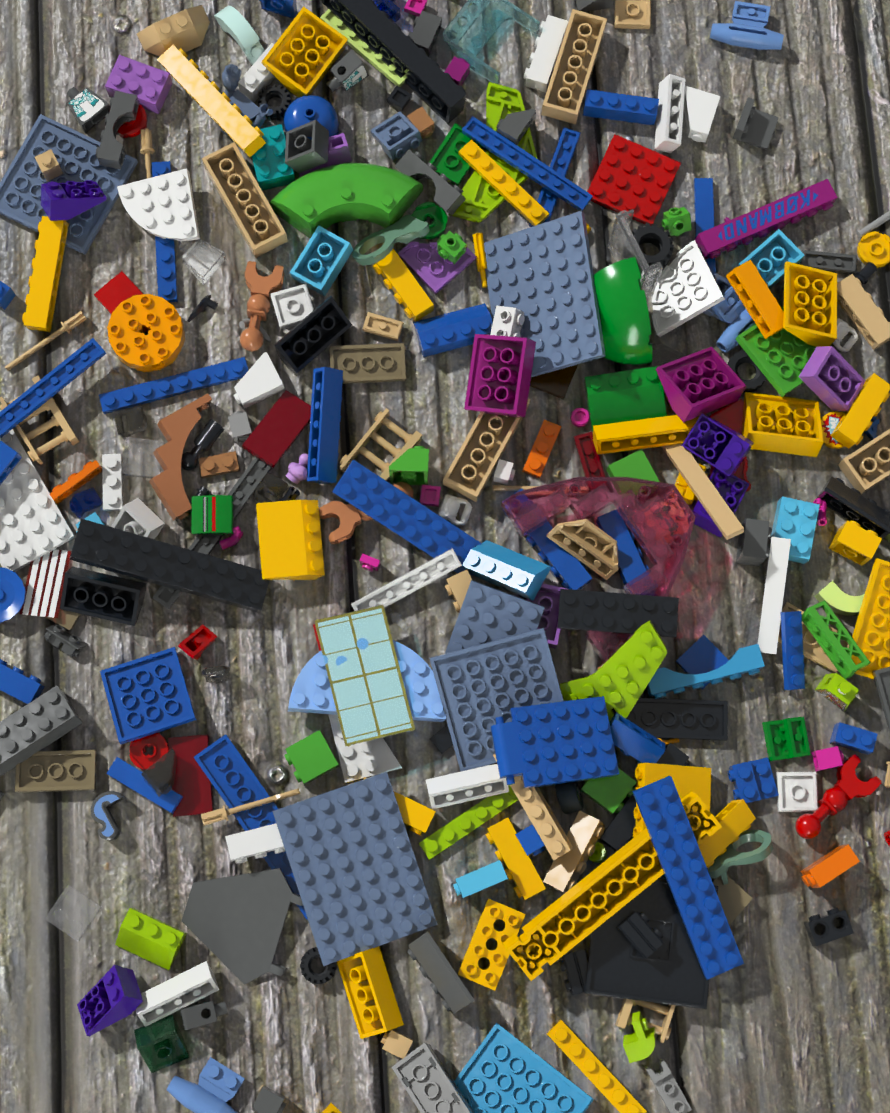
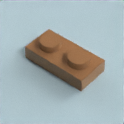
[198,451,240,478]

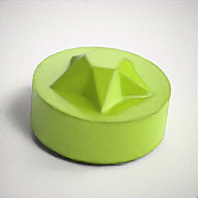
[589,842,607,863]

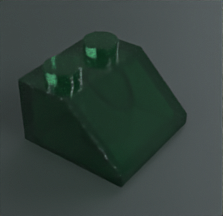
[134,1015,190,1073]

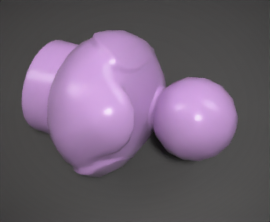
[285,453,308,485]

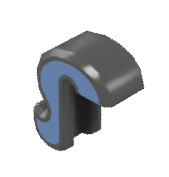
[91,791,125,841]

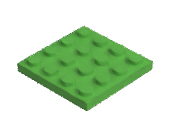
[735,306,816,397]

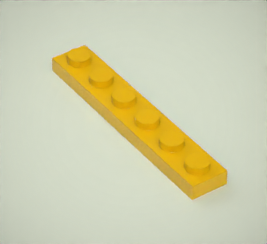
[458,139,549,226]
[546,1019,647,1113]

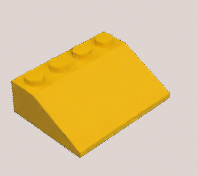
[261,6,348,98]
[783,261,837,347]
[742,392,823,457]
[256,500,325,580]

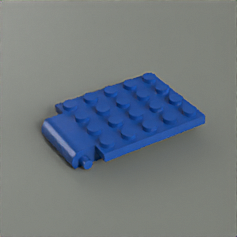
[491,696,619,788]

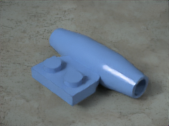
[710,1,784,50]
[711,286,775,353]
[167,1057,245,1113]

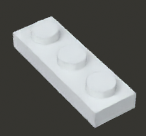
[102,454,123,511]

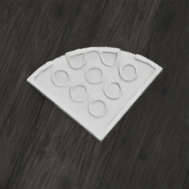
[117,168,200,241]
[652,240,725,337]

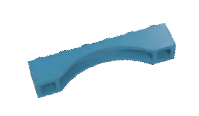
[647,644,765,699]

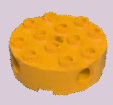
[107,294,185,372]

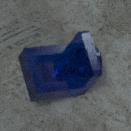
[69,487,103,518]

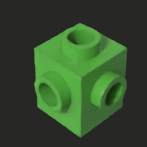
[662,207,692,236]
[437,230,467,264]

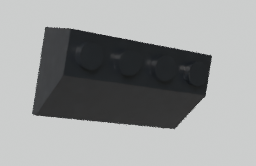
[274,296,352,374]
[817,477,890,539]
[60,566,147,626]

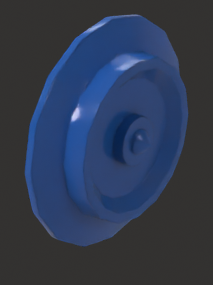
[0,567,26,623]

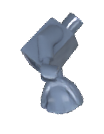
[219,64,273,135]

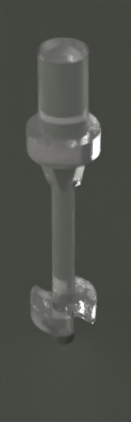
[368,586,410,632]

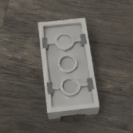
[392,1042,474,1113]

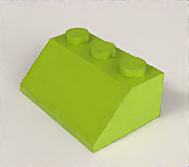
[115,908,187,970]

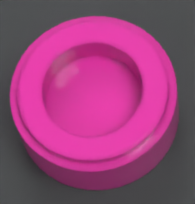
[570,408,590,427]

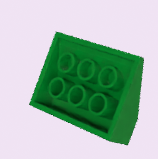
[584,366,667,433]

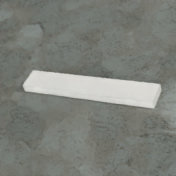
[757,537,791,654]
[351,548,462,612]

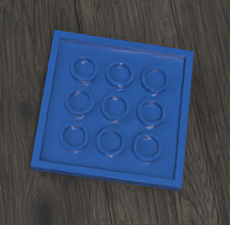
[100,647,196,744]

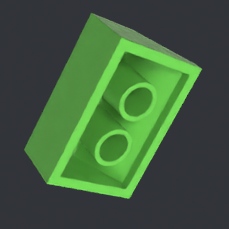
[389,446,429,486]

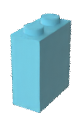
[453,860,508,898]

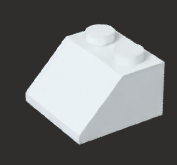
[111,498,165,539]

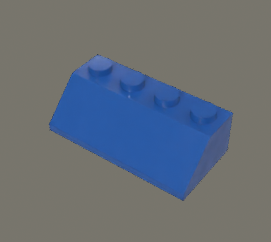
[413,303,493,357]

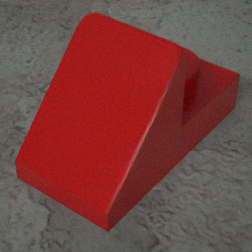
[178,625,217,660]

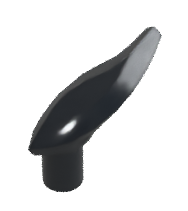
[187,295,218,322]

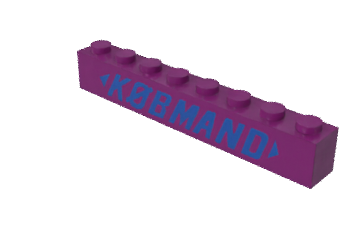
[695,179,838,259]

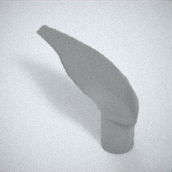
[239,319,271,343]

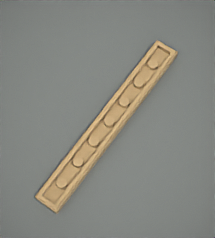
[661,443,744,540]

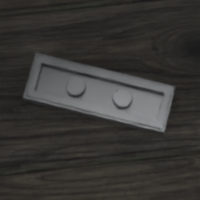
[800,250,857,275]

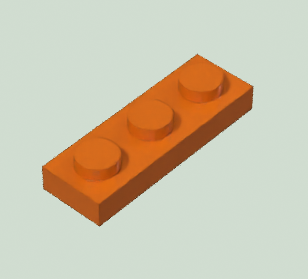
[522,419,562,479]
[49,460,102,504]

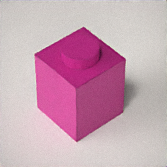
[811,746,844,772]

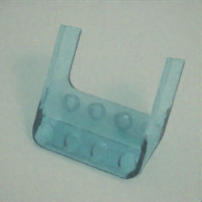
[443,0,540,84]

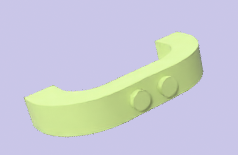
[814,533,890,616]

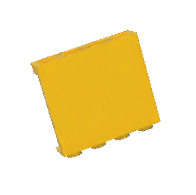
[633,763,711,838]

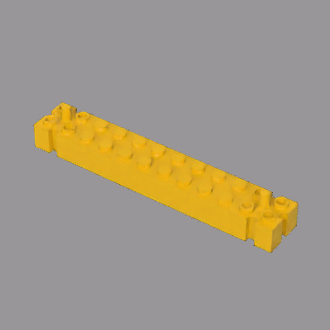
[502,791,722,981]

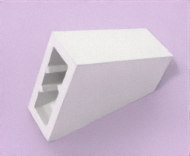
[684,86,720,142]
[233,352,285,409]

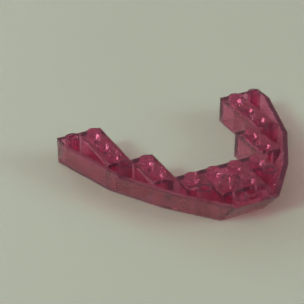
[501,477,696,664]

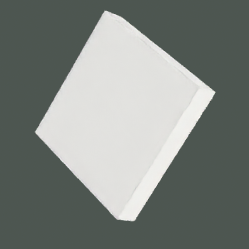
[270,284,314,330]
[776,772,818,812]

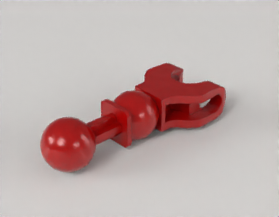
[795,754,882,839]

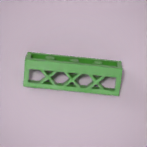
[802,600,870,680]

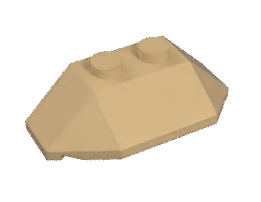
[137,5,210,57]
[546,519,619,580]

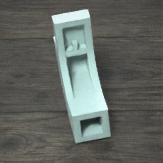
[214,6,265,65]

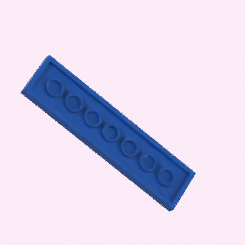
[332,460,482,574]

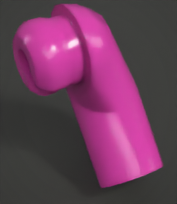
[813,498,827,526]
[219,526,243,550]

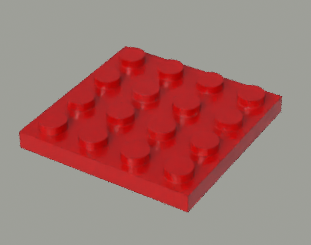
[587,134,681,226]

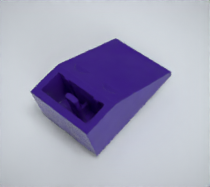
[41,180,106,221]
[681,413,754,477]
[688,468,749,538]
[77,965,143,1036]

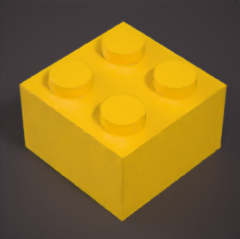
[829,520,882,566]

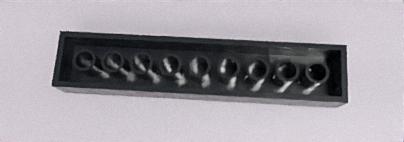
[322,0,466,124]
[69,519,269,613]

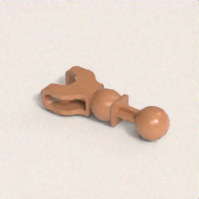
[240,261,284,352]
[319,482,414,544]

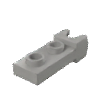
[645,1059,692,1113]

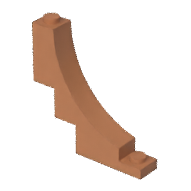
[149,393,212,521]

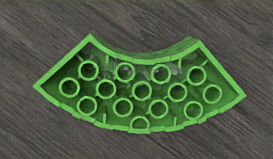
[269,163,423,238]

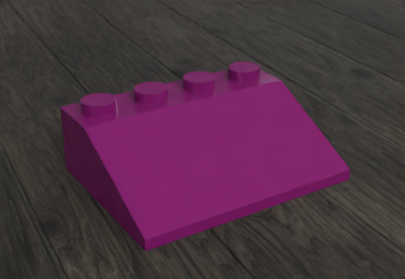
[464,334,536,418]
[656,346,746,422]

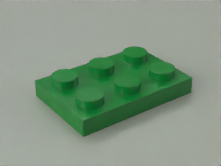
[430,123,484,186]

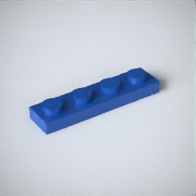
[780,611,805,690]

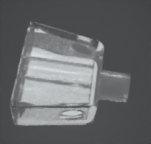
[179,239,226,285]

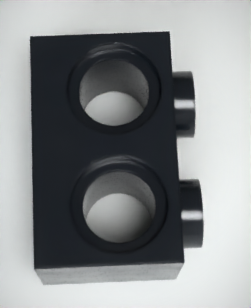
[804,907,854,946]

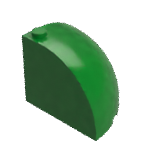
[593,257,652,364]

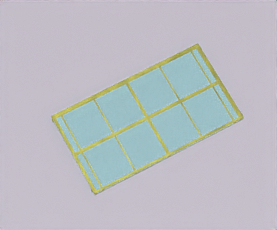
[314,605,415,747]

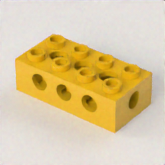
[457,898,526,991]

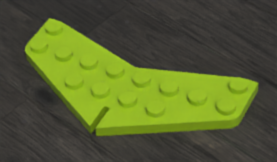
[448,82,537,223]
[559,621,667,721]

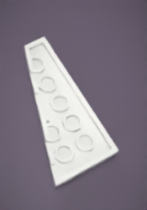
[328,714,402,783]

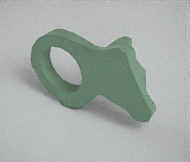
[352,214,430,266]
[707,829,773,885]

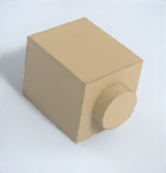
[35,149,63,181]
[381,1029,413,1059]

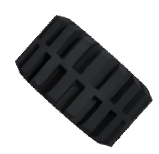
[625,223,674,275]

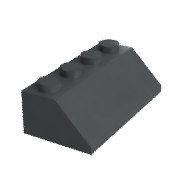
[407,931,474,1013]

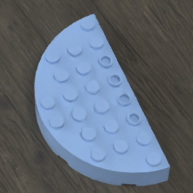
[288,638,446,722]

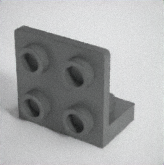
[733,97,778,150]

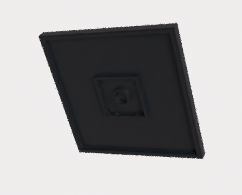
[585,878,718,1009]

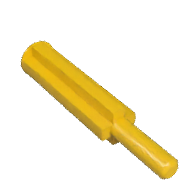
[472,233,488,288]

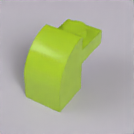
[623,1011,656,1063]

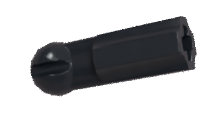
[181,419,225,470]

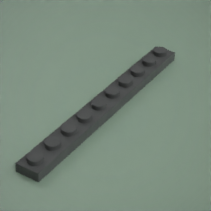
[153,457,273,610]

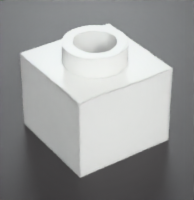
[493,459,516,485]

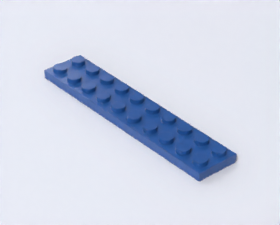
[194,734,308,920]
[632,776,744,980]

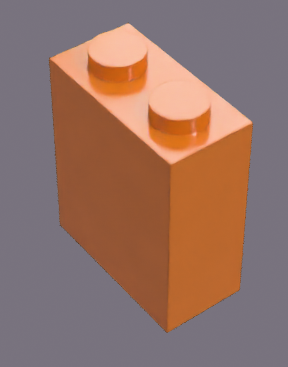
[800,844,860,888]

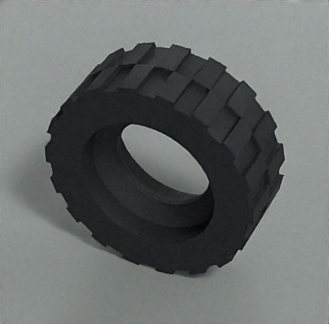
[728,350,766,392]

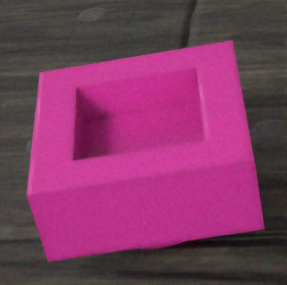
[404,0,427,16]
[420,485,441,507]
[359,553,381,572]

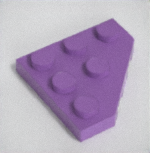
[398,241,476,294]

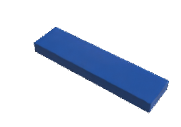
[106,757,183,814]

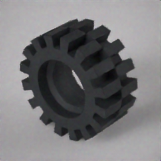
[258,84,291,120]
[300,947,337,984]

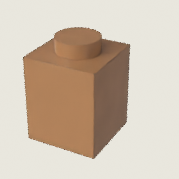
[407,107,434,139]

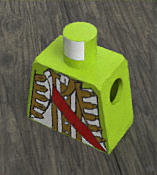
[815,673,859,712]

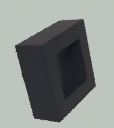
[387,86,412,112]

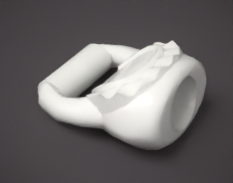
[833,318,858,352]
[438,494,472,525]

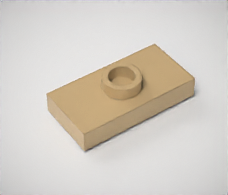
[362,312,404,341]

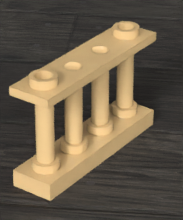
[0,375,80,465]
[339,408,422,482]
[615,999,676,1043]

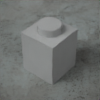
[228,411,252,443]

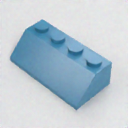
[462,540,551,601]

